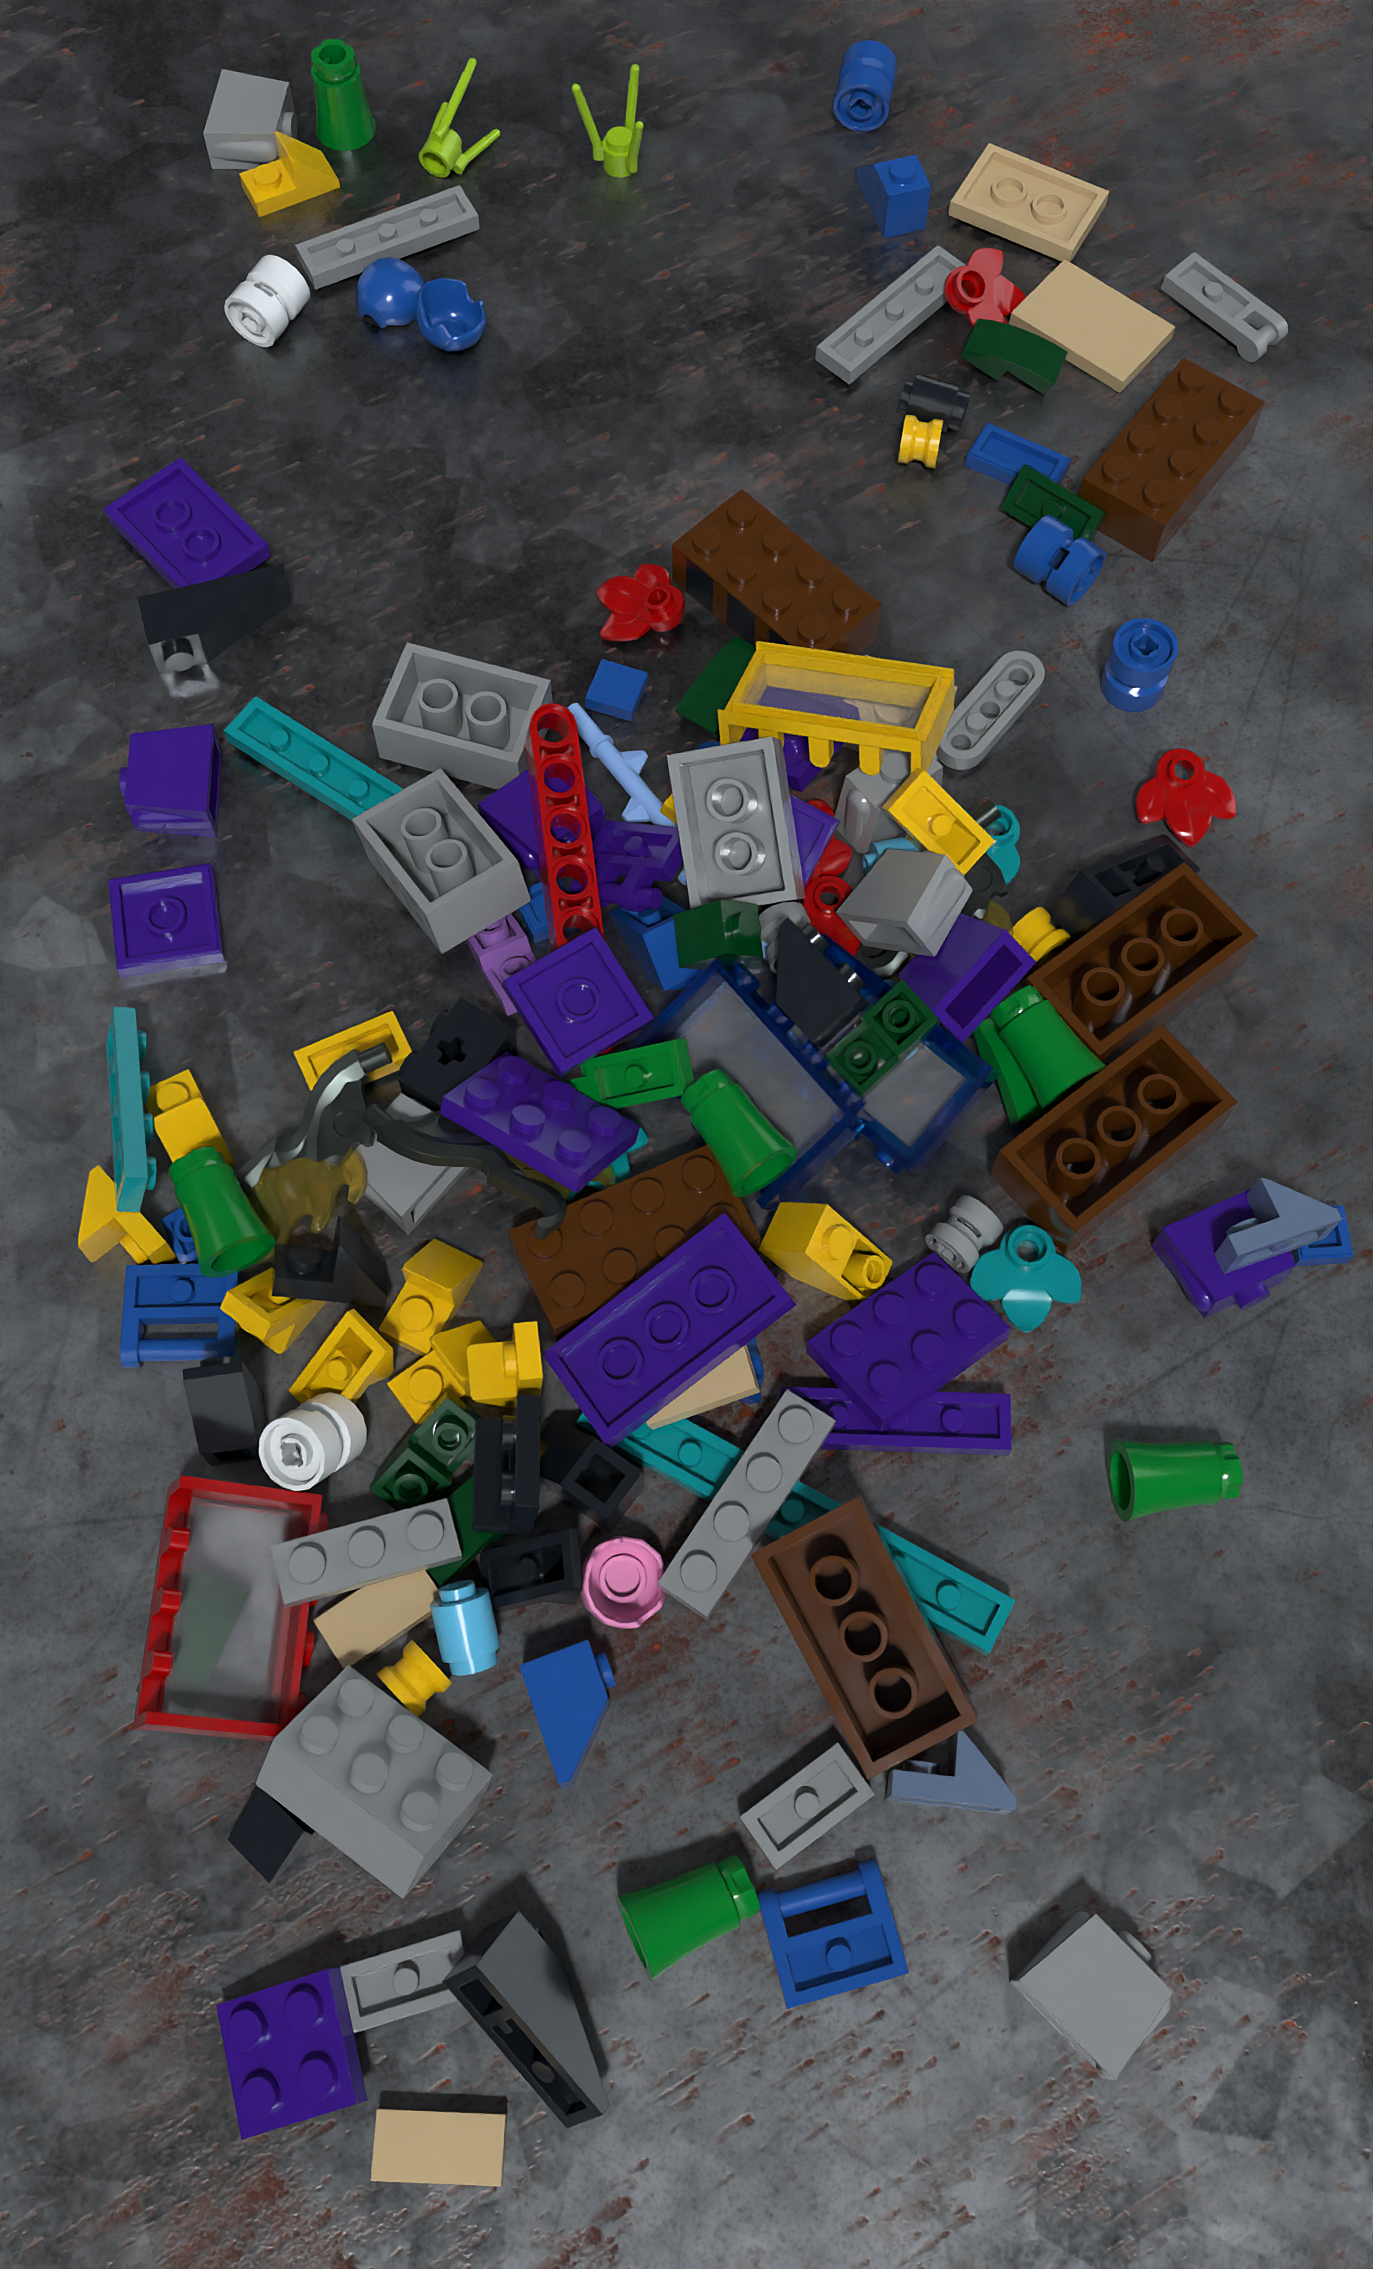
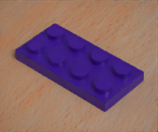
[542,1212,796,1448]

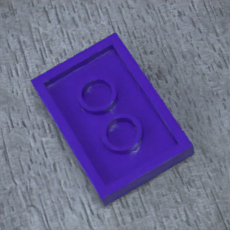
[103,457,271,589]
[440,1051,640,1193]
[806,1252,1011,1432]

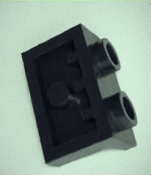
[472,1394,541,1534]

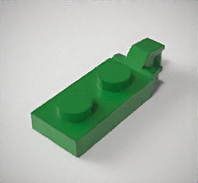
[561,1038,695,1109]

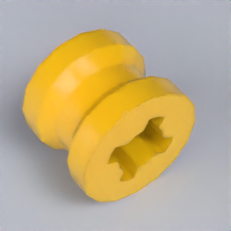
[898,414,943,468]
[1009,907,1072,973]
[376,1640,452,1717]

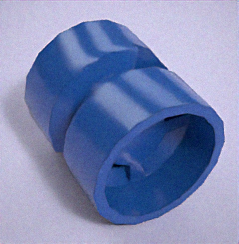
[833,40,898,132]
[1013,514,1107,606]
[1100,618,1179,712]

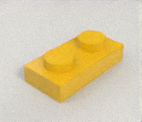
[293,1010,412,1091]

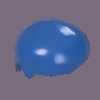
[355,257,425,328]
[416,278,486,352]

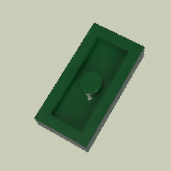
[1000,464,1109,542]

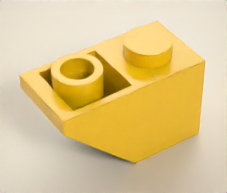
[758,1202,893,1306]

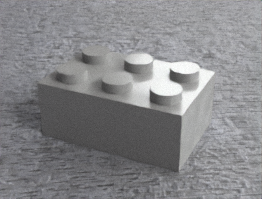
[372,642,553,790]
[667,736,806,909]
[352,768,531,954]
[255,1665,494,1899]

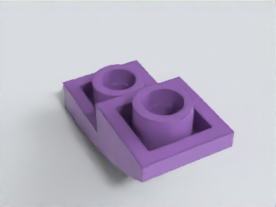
[466,913,538,1016]

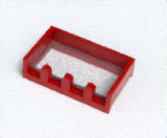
[132,1475,328,1742]

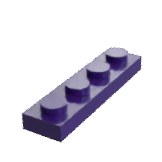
[780,1386,1012,1456]

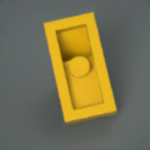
[239,131,340,217]
[881,768,995,876]
[145,1069,236,1167]
[78,1165,178,1265]
[378,1238,484,1357]
[219,1268,327,1354]
[288,1309,394,1404]
[387,1320,497,1425]
[466,1321,543,1408]

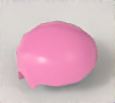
[580,1536,666,1629]

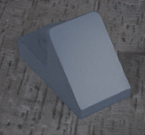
[1214,1178,1342,1274]
[885,1730,1016,1815]

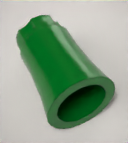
[311,39,376,151]
[990,985,1107,1110]
[681,1069,798,1197]
[169,1147,276,1278]
[1107,1439,1243,1522]
[616,1854,761,1982]

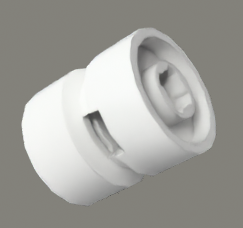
[224,255,310,348]
[259,1392,367,1491]

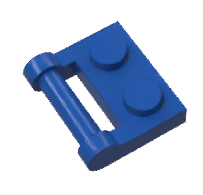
[120,1263,243,1368]
[756,1858,909,2009]

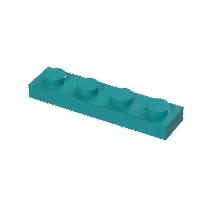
[223,696,403,821]
[105,1006,156,1212]

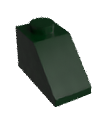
[673,899,763,975]

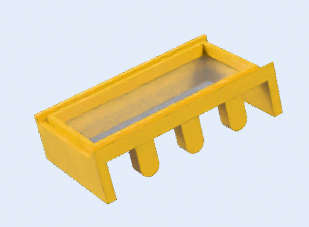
[717,641,954,776]

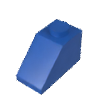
[855,154,931,239]
[609,896,706,991]
[519,1640,616,1790]

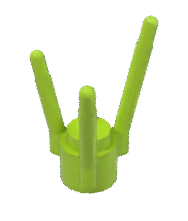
[419,58,500,178]
[572,64,644,178]

